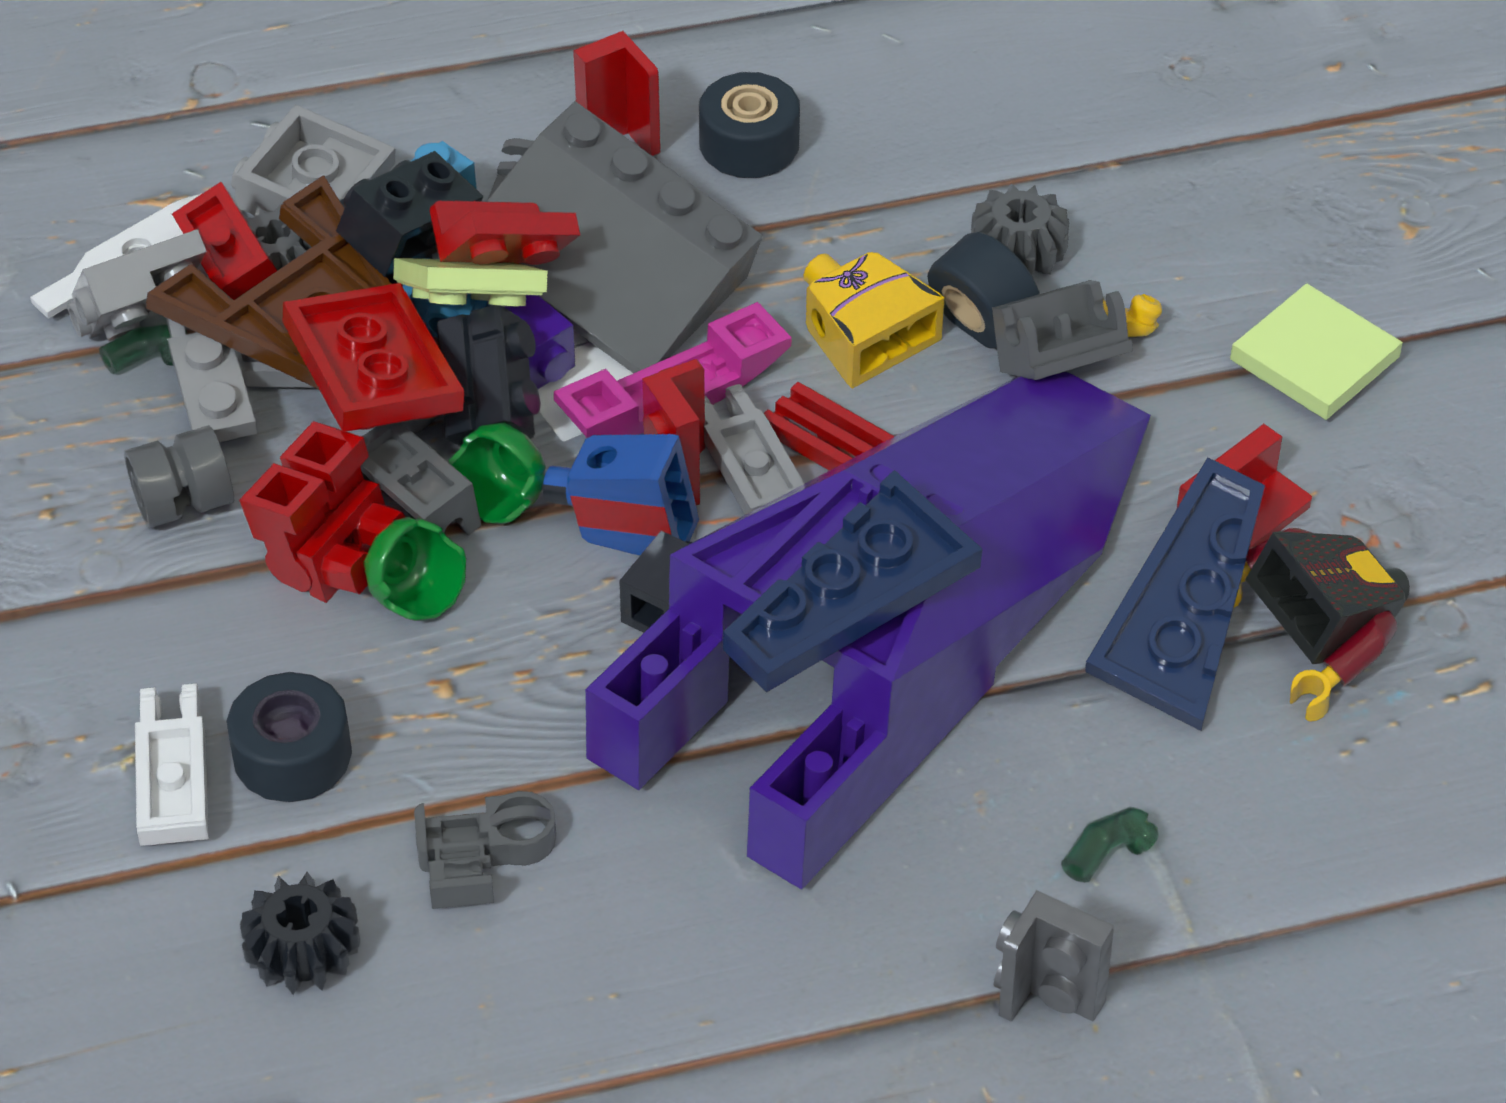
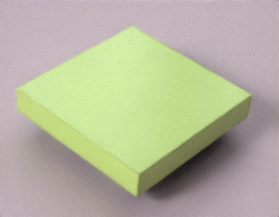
[393,258,548,306]
[1230,283,1403,420]

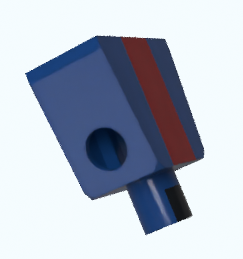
[543,434,699,556]

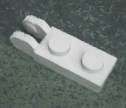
[135,683,209,846]

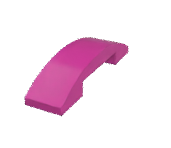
[554,302,792,438]

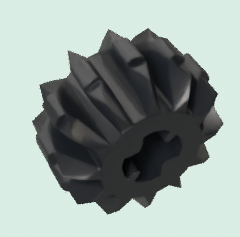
[240,872,360,995]

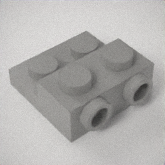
[231,104,395,216]
[67,229,207,341]

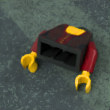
[1234,528,1410,721]

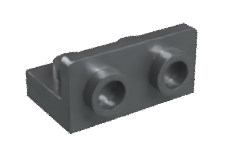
[993,890,1114,1022]

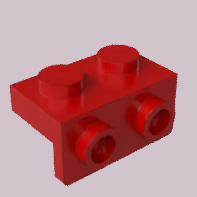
[429,201,581,265]
[642,359,705,506]

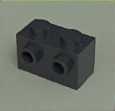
[336,151,484,277]

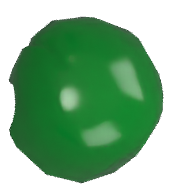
[448,423,546,524]
[364,517,467,621]

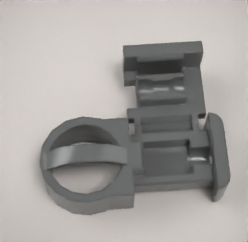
[414,791,556,909]

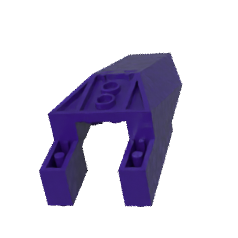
[585,371,1151,890]

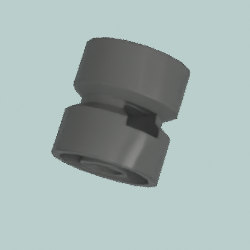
[124,425,234,529]

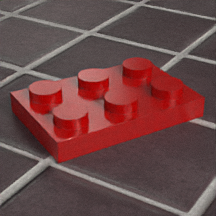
[282,283,464,432]

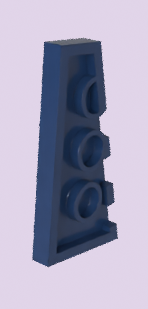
[1085,457,1265,731]
[723,470,983,693]

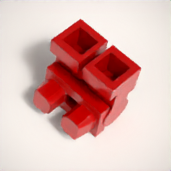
[239,421,405,603]

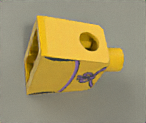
[803,252,944,389]

